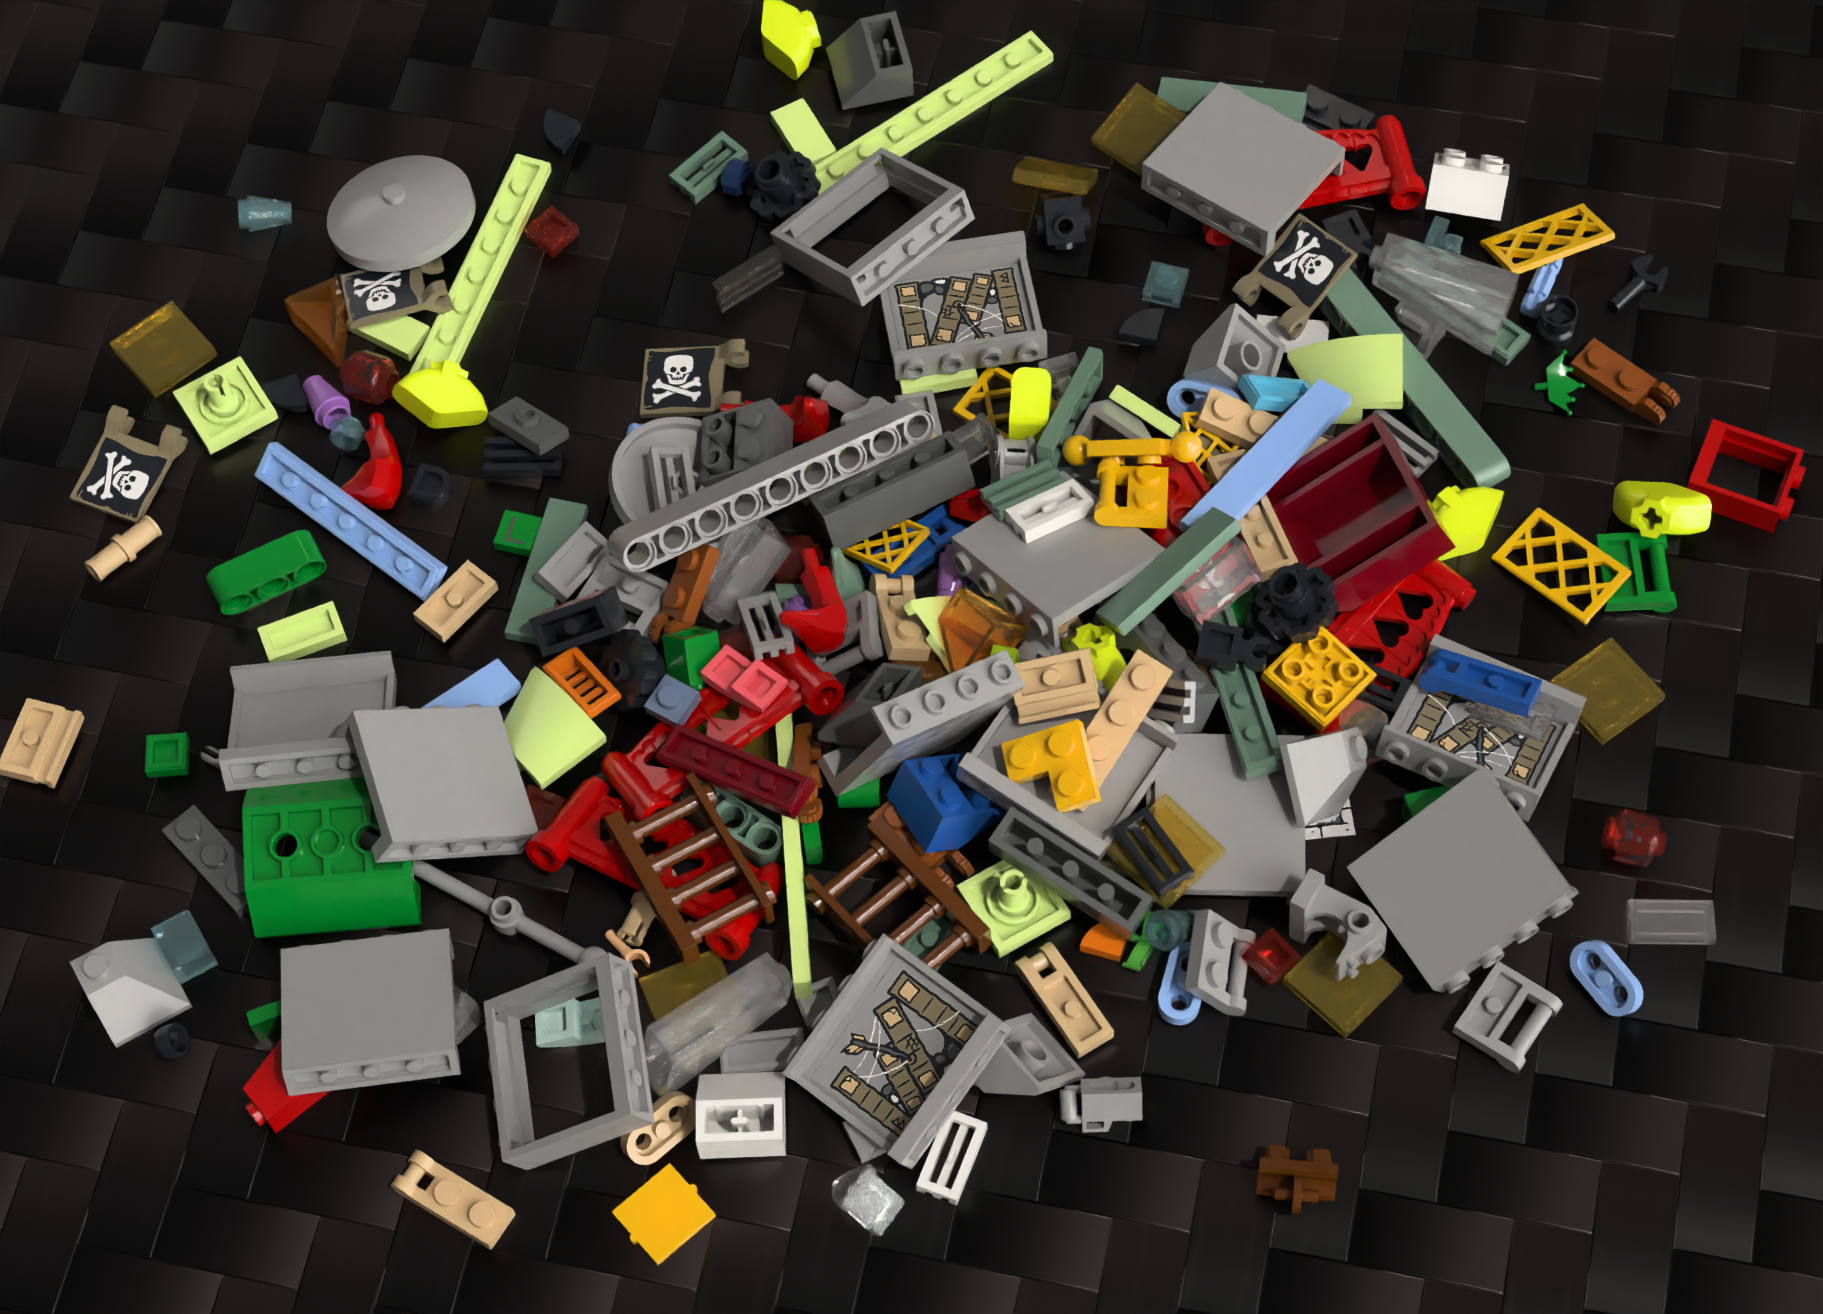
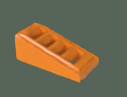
[542,646,622,719]

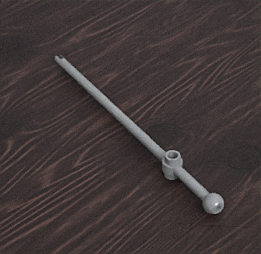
[200,746,607,965]

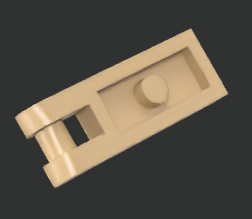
[869,573,931,661]
[1014,942,1114,1059]
[391,1150,516,1250]

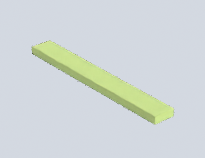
[815,31,1053,195]
[410,154,552,373]
[776,712,812,999]

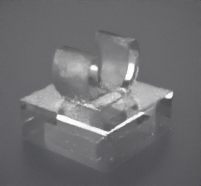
[1038,352,1079,402]

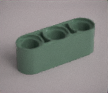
[681,780,785,868]

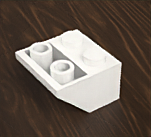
[1425,148,1510,221]
[696,1071,786,1159]

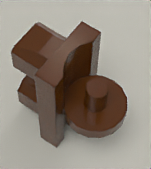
[1256,1145,1339,1214]

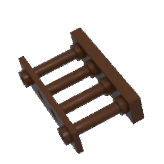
[604,772,777,967]
[804,815,992,970]

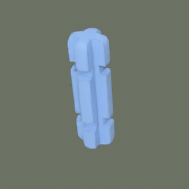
[1520,250,1563,318]

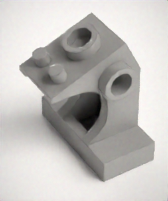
[1289,868,1387,981]

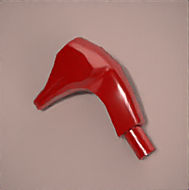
[720,396,830,443]
[340,413,402,510]
[779,548,848,655]

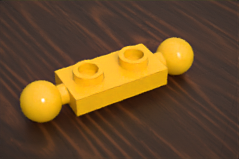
[1062,431,1202,466]

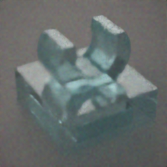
[1420,216,1463,269]

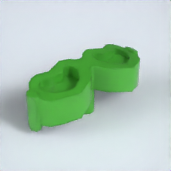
[1122,911,1159,971]

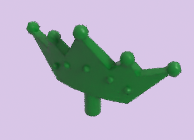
[1535,349,1585,416]

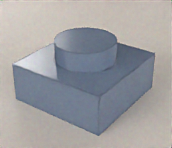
[644,674,702,728]

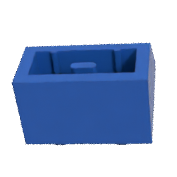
[887,752,1008,853]

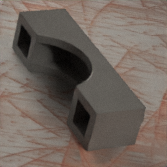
[1091,595,1220,733]

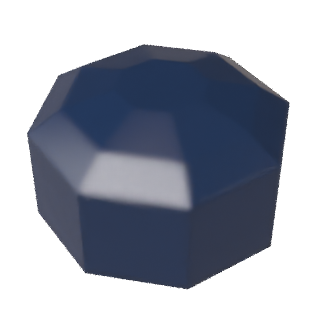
[721,158,751,197]

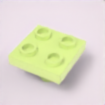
[173,356,278,455]
[956,860,1071,958]

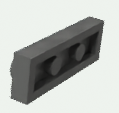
[162,805,249,918]

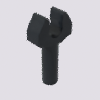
[1607,255,1669,313]

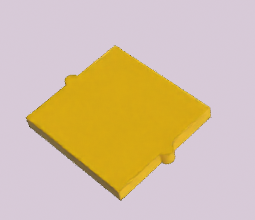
[612,1163,716,1266]

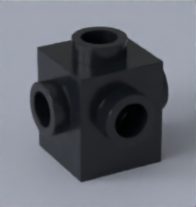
[1035,190,1090,250]

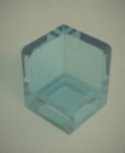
[151,910,218,984]

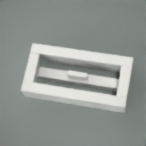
[1005,479,1095,544]
[916,1111,988,1205]

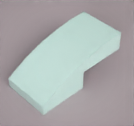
[535,997,605,1048]

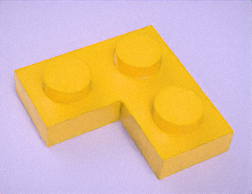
[1001,719,1101,813]

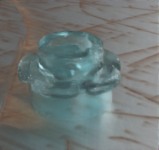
[329,416,366,451]

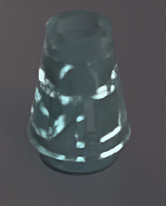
[238,195,292,232]
[1145,909,1195,951]

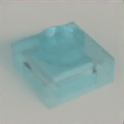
[1142,261,1189,308]

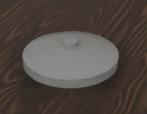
[327,155,476,272]
[608,417,758,557]

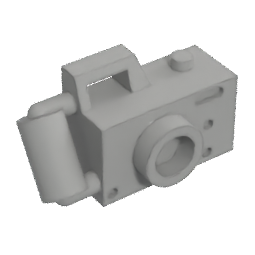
[1059,1077,1142,1133]

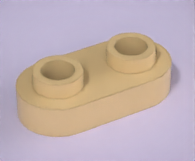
[620,1091,696,1165]

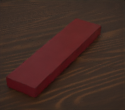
[656,723,816,820]

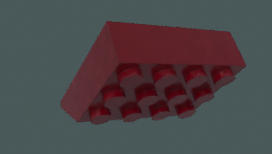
[1266,412,1456,611]

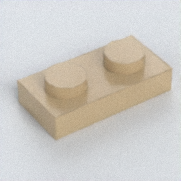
[413,560,498,643]

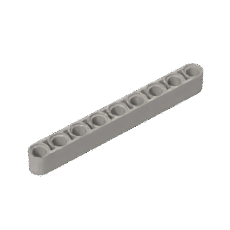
[608,400,935,572]

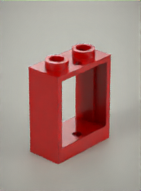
[1687,419,1806,533]

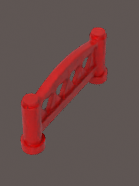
[1202,115,1428,246]
[1257,559,1477,734]
[601,634,844,836]
[525,776,786,961]

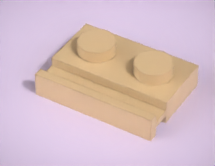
[1013,647,1102,724]
[0,698,85,788]

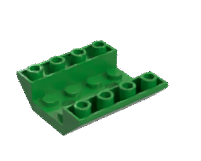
[242,777,422,939]

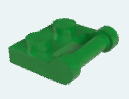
[1594,532,1677,613]

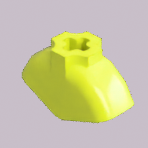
[761,0,821,80]
[392,360,488,429]
[1008,367,1052,462]
[1613,481,1712,539]
[1432,485,1504,561]
[1060,623,1127,692]

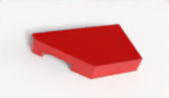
[947,489,992,523]

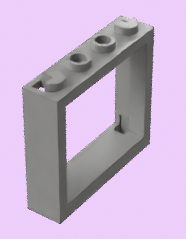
[770,147,975,307]
[483,953,655,1170]

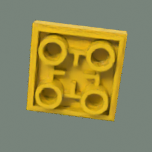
[1261,627,1377,732]

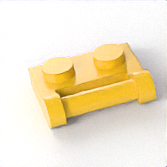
[1094,459,1169,529]

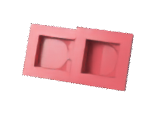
[700,644,788,713]

